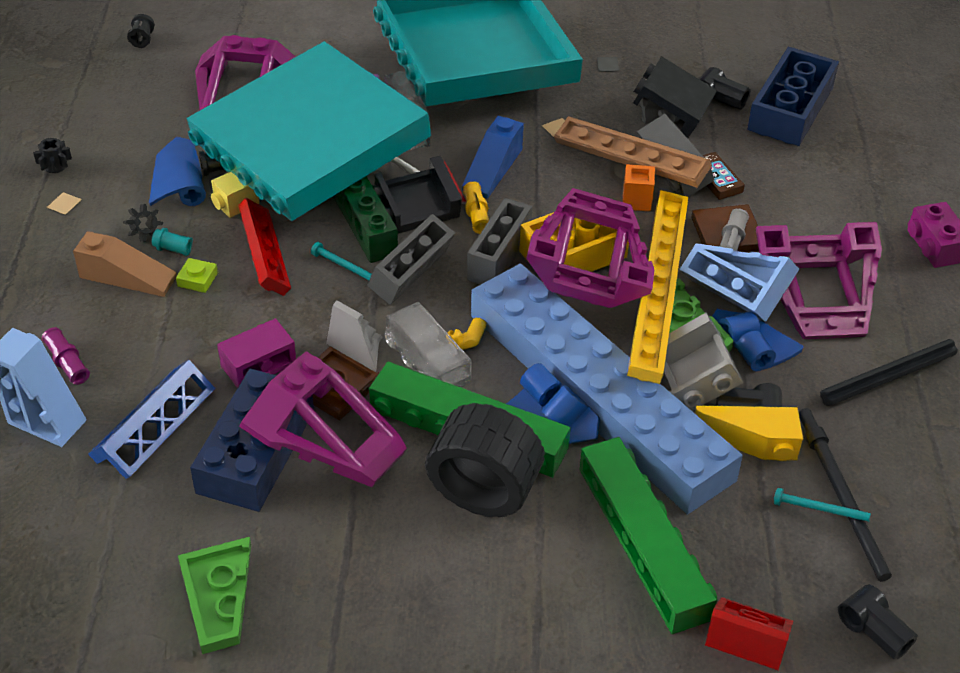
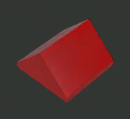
[705,597,793,671]

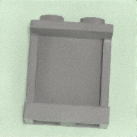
[664,313,743,411]

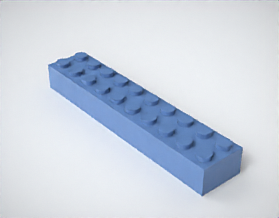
[471,263,743,515]

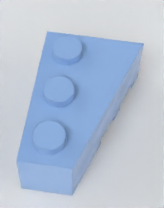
[679,243,799,322]
[0,328,87,447]

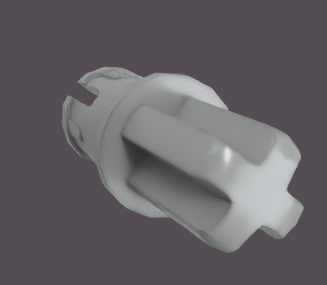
[719,209,749,251]

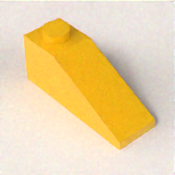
[695,405,803,461]

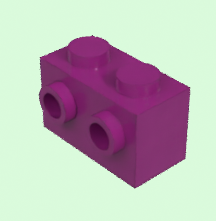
[908,202,960,268]
[217,318,296,388]

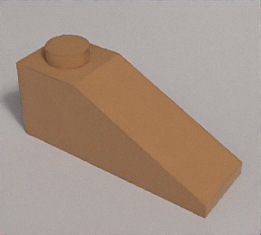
[73,231,177,297]

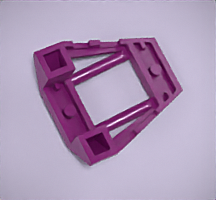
[195,35,296,110]
[526,188,654,308]
[756,222,882,340]
[239,351,407,487]

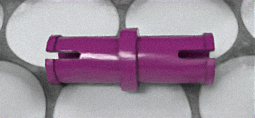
[42,327,90,385]

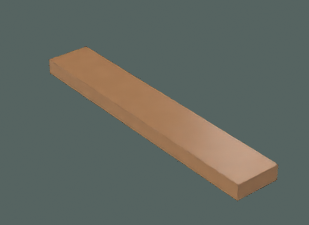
[554,116,712,188]

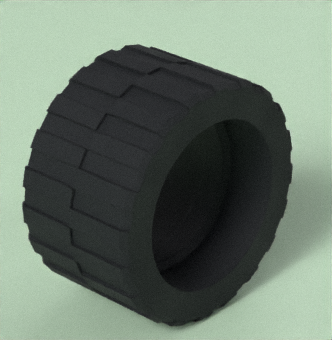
[425,403,545,517]

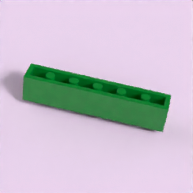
[369,361,571,478]
[579,437,717,635]

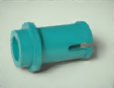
[152,228,193,256]

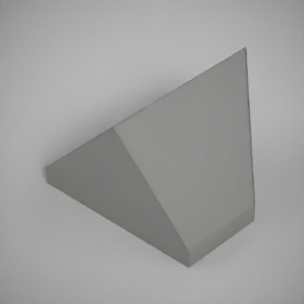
[326,300,382,372]

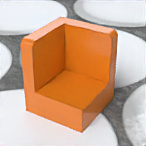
[622,164,655,211]

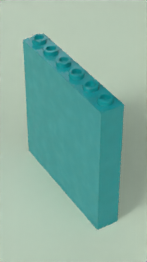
[373,0,583,106]
[187,41,431,221]

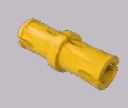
[463,182,489,234]

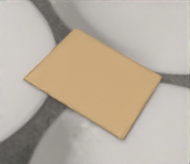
[542,118,565,137]
[47,192,82,215]

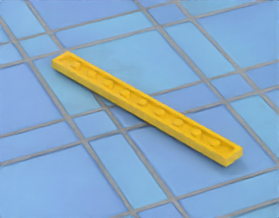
[627,190,689,384]

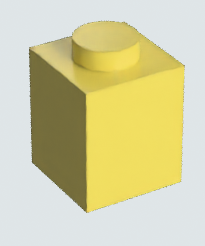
[211,172,260,218]

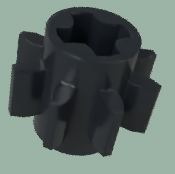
[33,138,72,173]
[123,204,163,242]

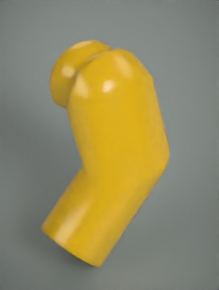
[446,318,487,352]

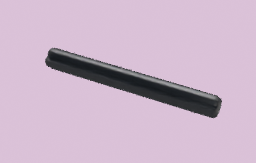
[820,339,958,406]

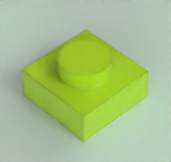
[176,258,218,293]

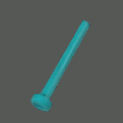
[311,242,372,280]
[774,488,871,522]

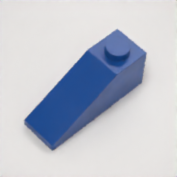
[462,116,524,199]

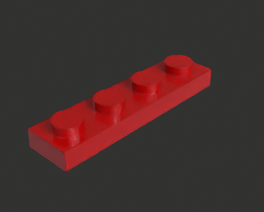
[239,198,291,296]

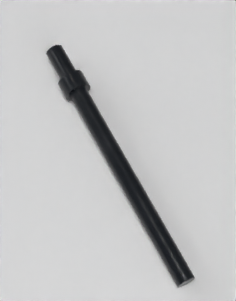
[798,408,892,582]

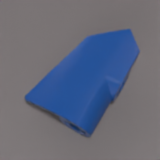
[149,137,206,206]
[712,309,803,371]
[506,363,600,444]

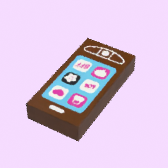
[703,152,745,200]

